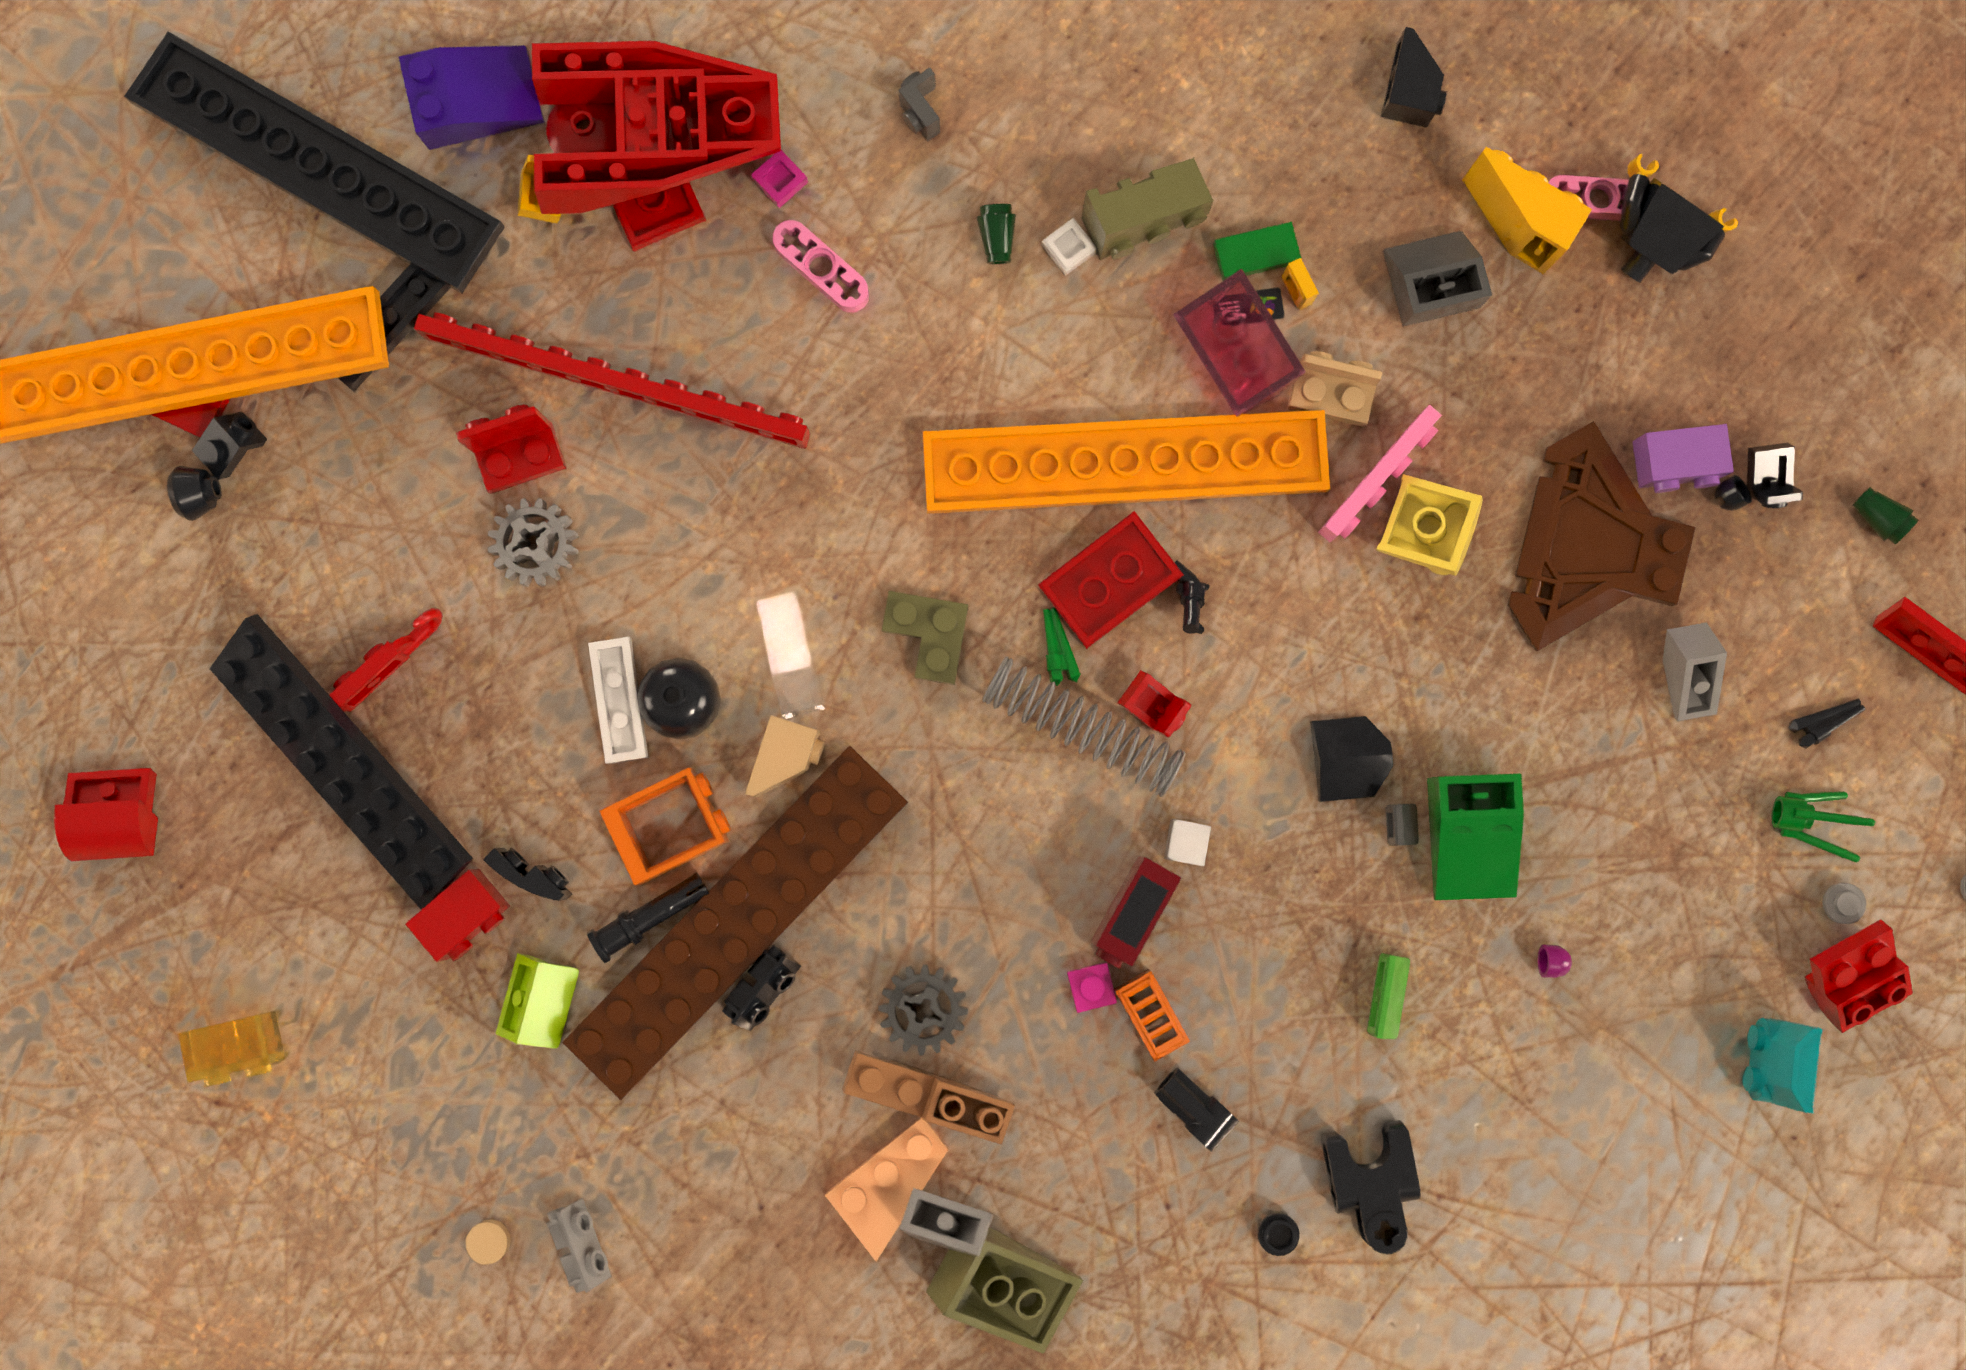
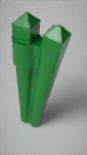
[1043,608,1081,686]

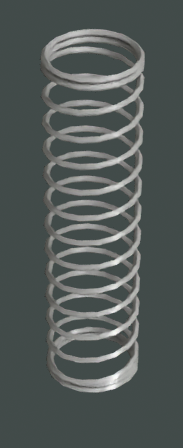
[982,656,1186,797]

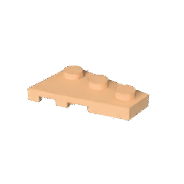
[825,1117,949,1261]

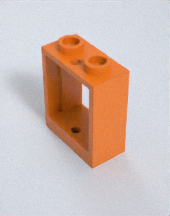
[599,767,731,886]

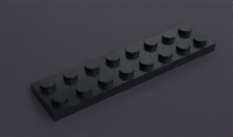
[210,614,473,910]

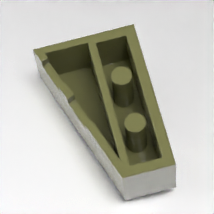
[1081,158,1213,260]

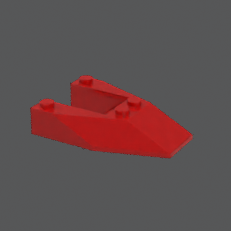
[532,41,781,214]

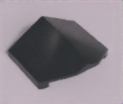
[1310,716,1393,802]

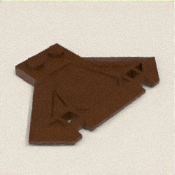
[1508,421,1696,652]

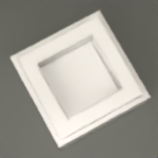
[1041,218,1098,276]

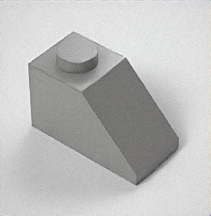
[1663,622,1727,721]
[899,1188,993,1257]

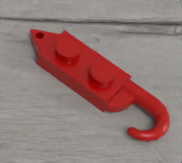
[329,608,443,712]

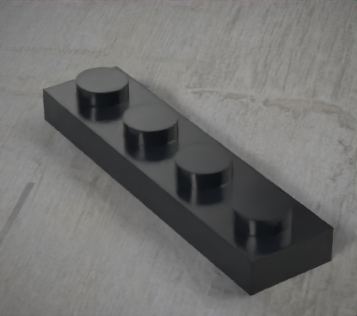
[338,264,451,392]

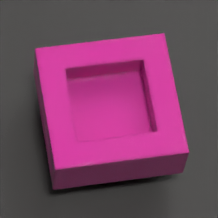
[751,150,809,208]
[1067,962,1117,1013]

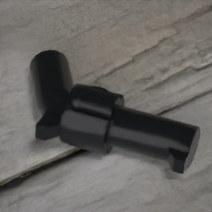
[1174,560,1210,634]

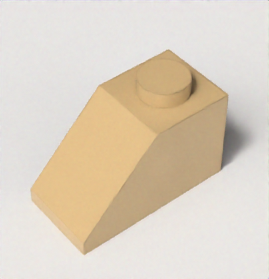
[745,715,825,797]

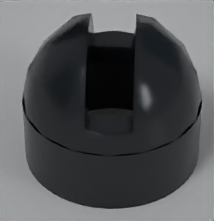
[1715,475,1752,511]

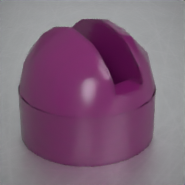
[1538,944,1572,978]

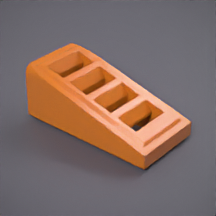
[1114,969,1190,1062]

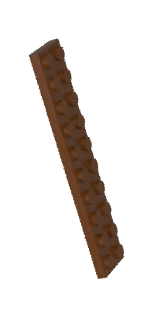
[562,746,908,1100]

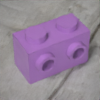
[1632,424,1734,493]

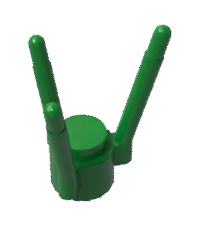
[1771,791,1875,863]

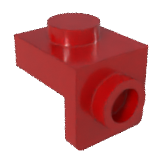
[1117,670,1191,738]

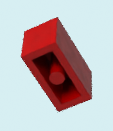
[405,869,510,962]

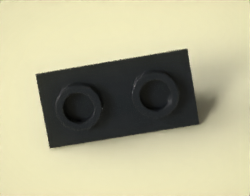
[722,945,801,1031]

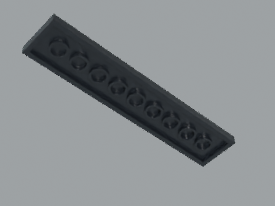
[124,32,505,294]

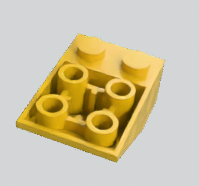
[1462,147,1592,274]

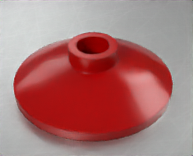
[546,103,617,153]

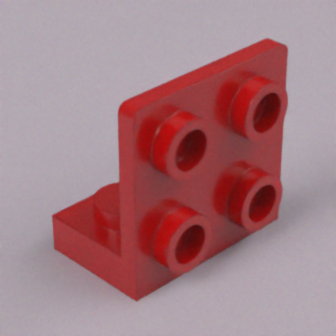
[456,405,567,494]

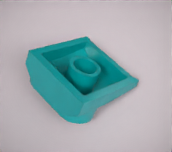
[1743,1018,1823,1114]

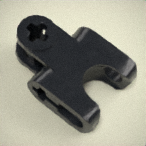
[1321,1120,1421,1254]

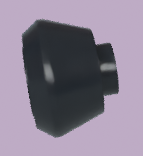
[167,466,222,521]

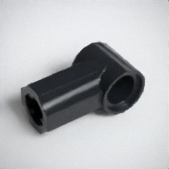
[1154,1067,1239,1152]

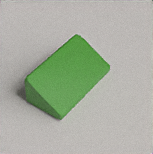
[1367,953,1410,1039]

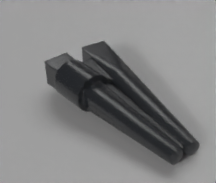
[1789,699,1865,749]

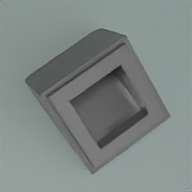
[1385,804,1419,846]

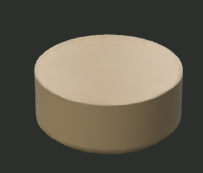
[466,1219,511,1265]

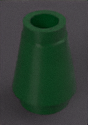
[976,204,1016,265]
[1852,487,1919,545]

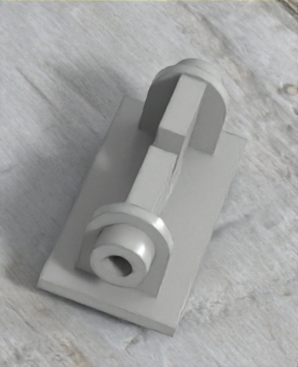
[546,1198,612,1293]

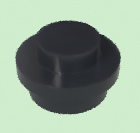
[1257,1213,1300,1256]

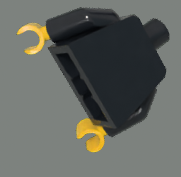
[1620,154,1738,283]

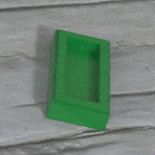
[1213,222,1302,281]

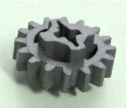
[878,964,968,1056]

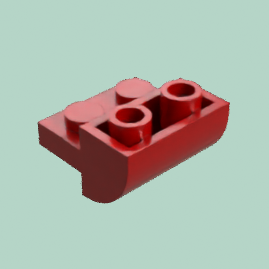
[54,768,158,861]
[1804,919,1913,1033]

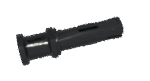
[587,872,709,963]

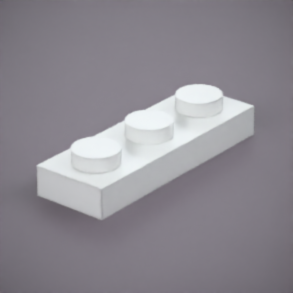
[588,637,649,764]

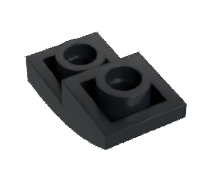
[483,848,572,901]

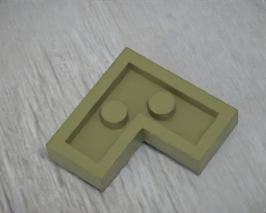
[882,591,968,685]

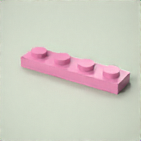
[1318,405,1441,542]

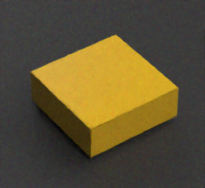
[1281,258,1319,310]

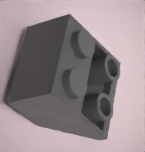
[1383,231,1492,327]

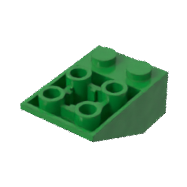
[1427,773,1524,900]

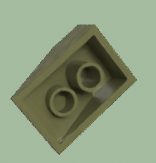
[926,1228,1083,1354]

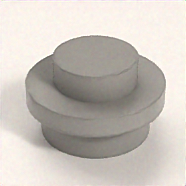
[1822,883,1866,924]

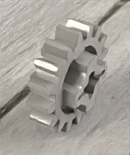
[487,498,579,587]

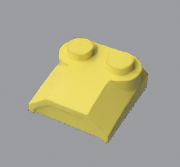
[1376,474,1483,576]

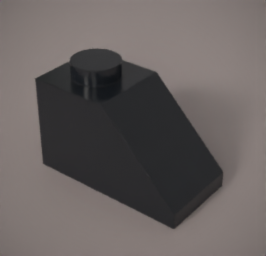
[1381,27,1447,128]

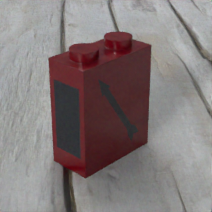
[1090,856,1182,968]

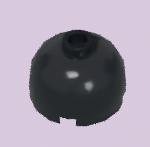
[637,658,721,740]

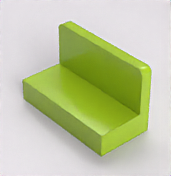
[495,953,579,1049]

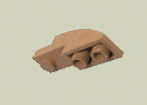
[842,1050,1015,1145]

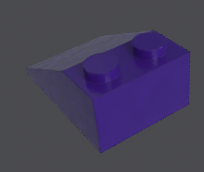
[398,45,545,150]

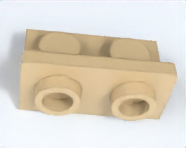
[1287,351,1382,427]

